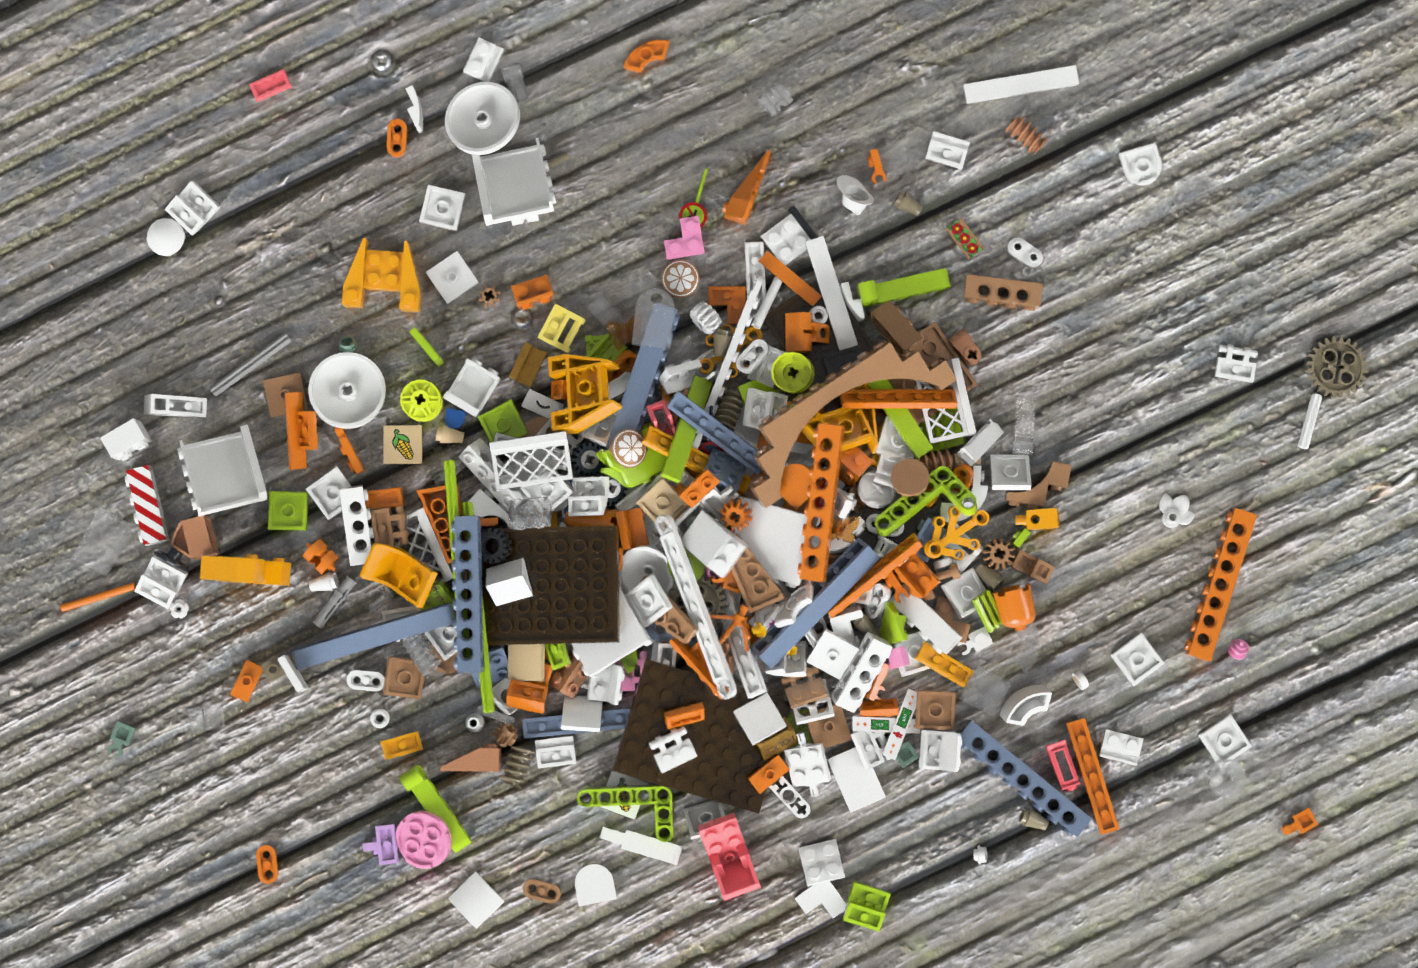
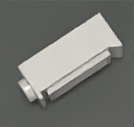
[956,419,1004,467]

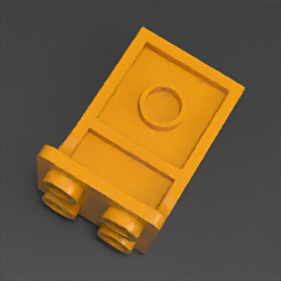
[360,543,438,608]

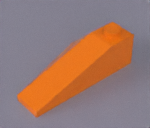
[722,150,771,226]

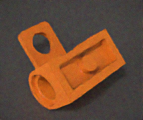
[785,312,830,353]

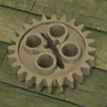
[1305,336,1369,398]
[669,576,727,637]

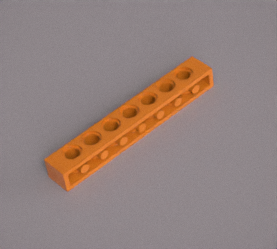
[797,423,845,582]
[1184,508,1257,662]

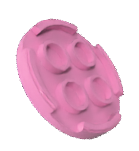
[396,811,452,869]

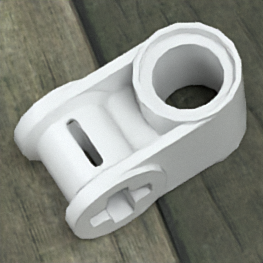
[873,535,908,562]

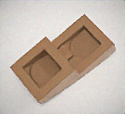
[1010,549,1055,584]

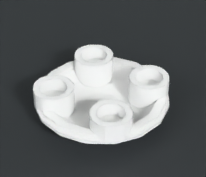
[147,218,186,256]

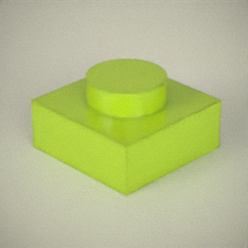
[1011,528,1031,549]

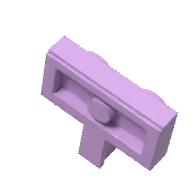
[362,824,399,865]

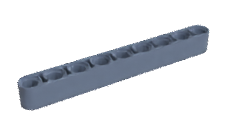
[290,602,456,670]

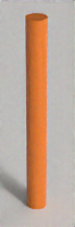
[60,582,136,612]

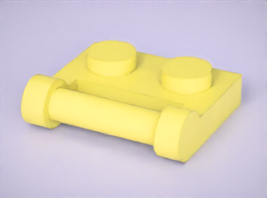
[538,304,586,354]

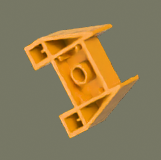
[342,238,422,312]
[548,354,623,435]
[801,383,878,461]
[200,554,291,586]

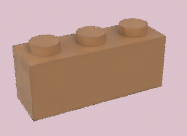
[871,300,924,355]

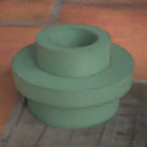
[338,336,358,352]

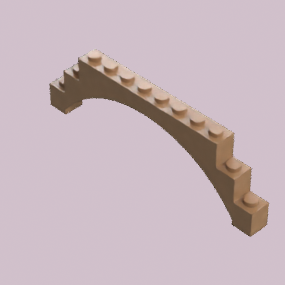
[749,341,957,508]

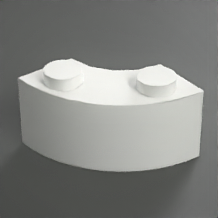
[999,685,1052,726]

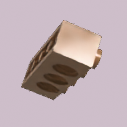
[963,274,1043,311]

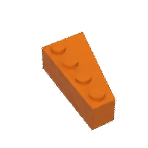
[416,485,467,564]

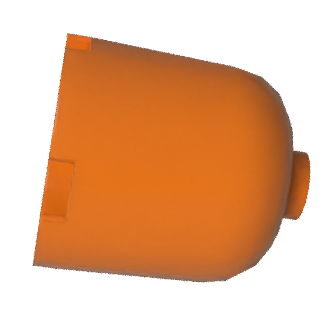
[993,583,1036,631]

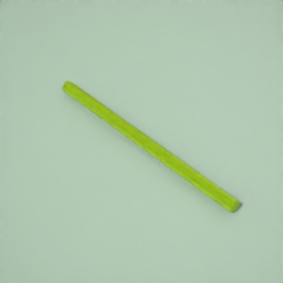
[444,460,471,659]
[461,502,495,713]

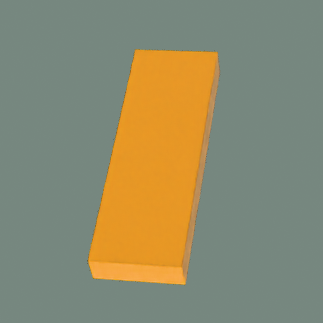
[914,641,973,688]

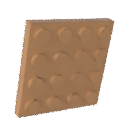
[888,322,978,425]

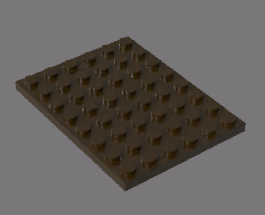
[467,525,620,646]
[612,659,791,813]

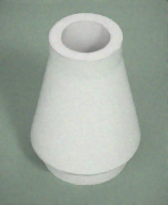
[309,572,339,592]
[465,713,485,732]

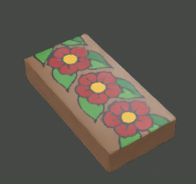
[946,218,984,260]

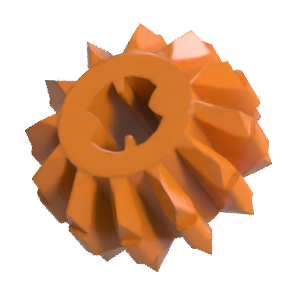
[720,498,753,531]

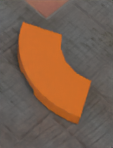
[623,40,670,73]

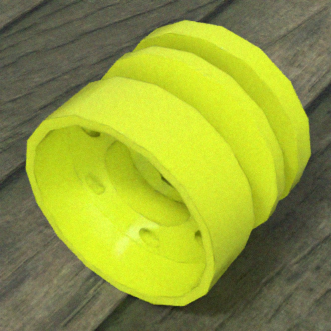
[771,352,815,394]
[400,380,443,422]

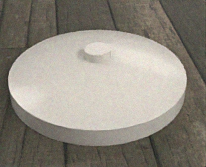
[445,82,520,155]
[308,352,386,429]

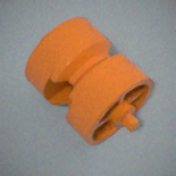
[303,539,340,575]

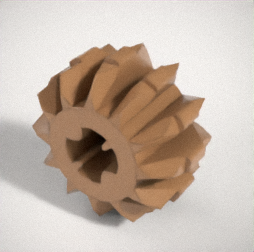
[982,538,1015,570]

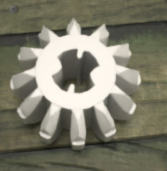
[690,302,722,335]

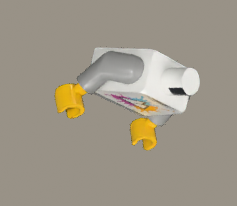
[748,596,797,656]

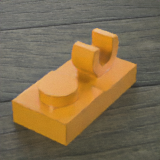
[380,731,423,760]

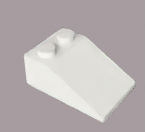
[681,510,748,578]

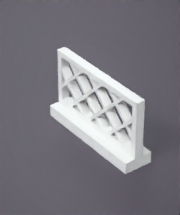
[915,358,976,444]
[489,432,573,490]
[393,507,453,584]

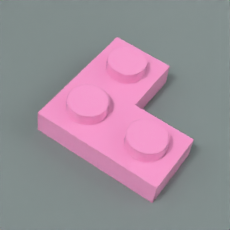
[664,216,705,260]

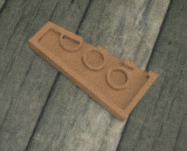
[731,534,786,613]
[640,575,699,644]

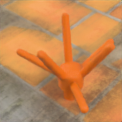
[710,605,752,651]

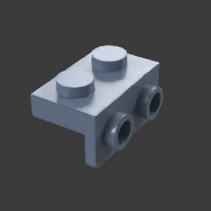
[916,517,947,563]

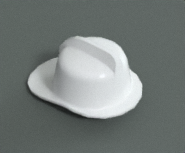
[837,175,874,215]

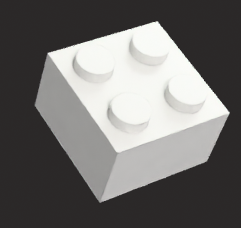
[100,418,152,461]

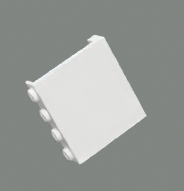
[472,138,556,226]
[177,425,267,516]
[734,497,821,588]
[572,582,653,679]

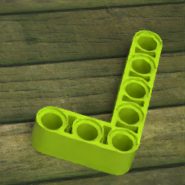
[856,268,951,308]
[875,466,977,537]
[398,764,472,853]
[576,784,673,842]

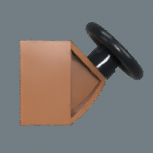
[154,515,219,571]

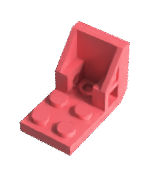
[697,813,761,901]

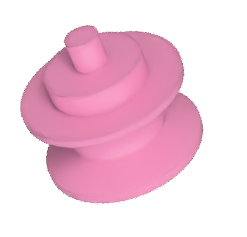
[1228,639,1249,660]

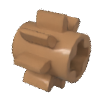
[478,285,501,308]
[493,723,518,747]

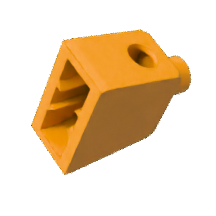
[1015,508,1060,530]

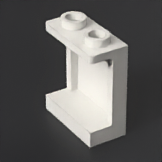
[443,358,501,418]

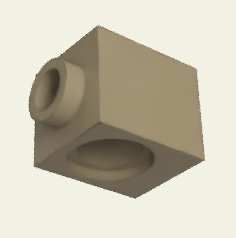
[260,657,286,683]

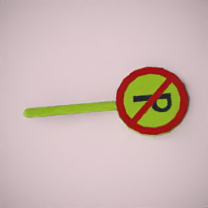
[679,168,708,228]

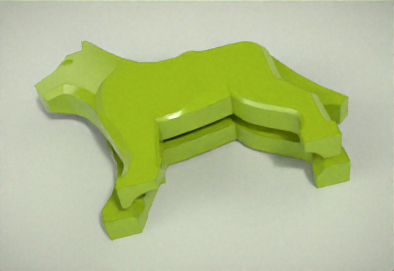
[595,422,667,488]

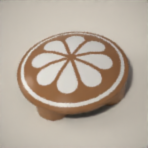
[661,260,700,298]
[609,429,647,468]

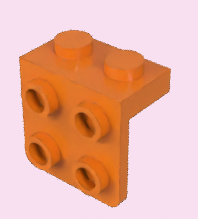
[825,447,874,488]

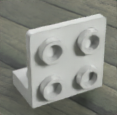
[587,663,625,705]

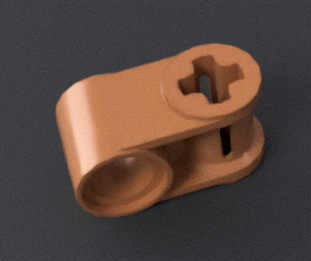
[948,328,981,366]

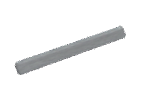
[210,333,291,396]

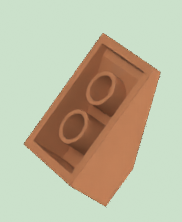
[440,743,502,772]

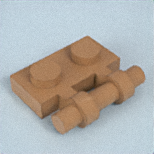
[370,506,409,546]
[780,666,828,709]

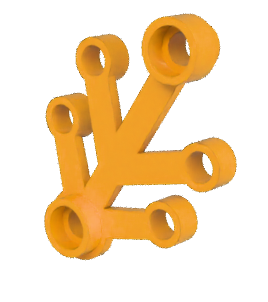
[699,324,763,378]
[924,506,989,561]

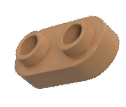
[523,879,561,904]

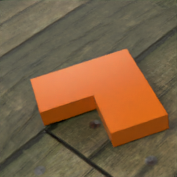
[708,286,746,325]

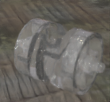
[757,82,793,118]

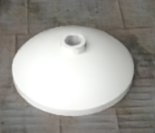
[619,546,674,594]

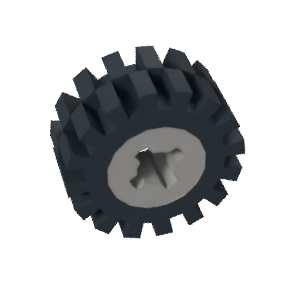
[570,441,605,477]

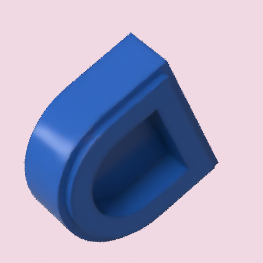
[445,408,466,429]

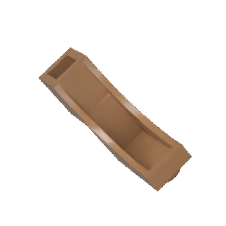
[1004,462,1071,510]

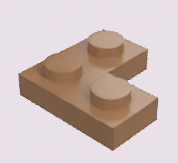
[935,596,971,643]

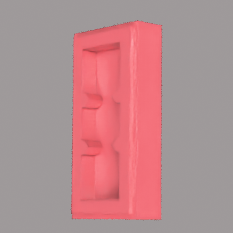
[249,69,292,102]

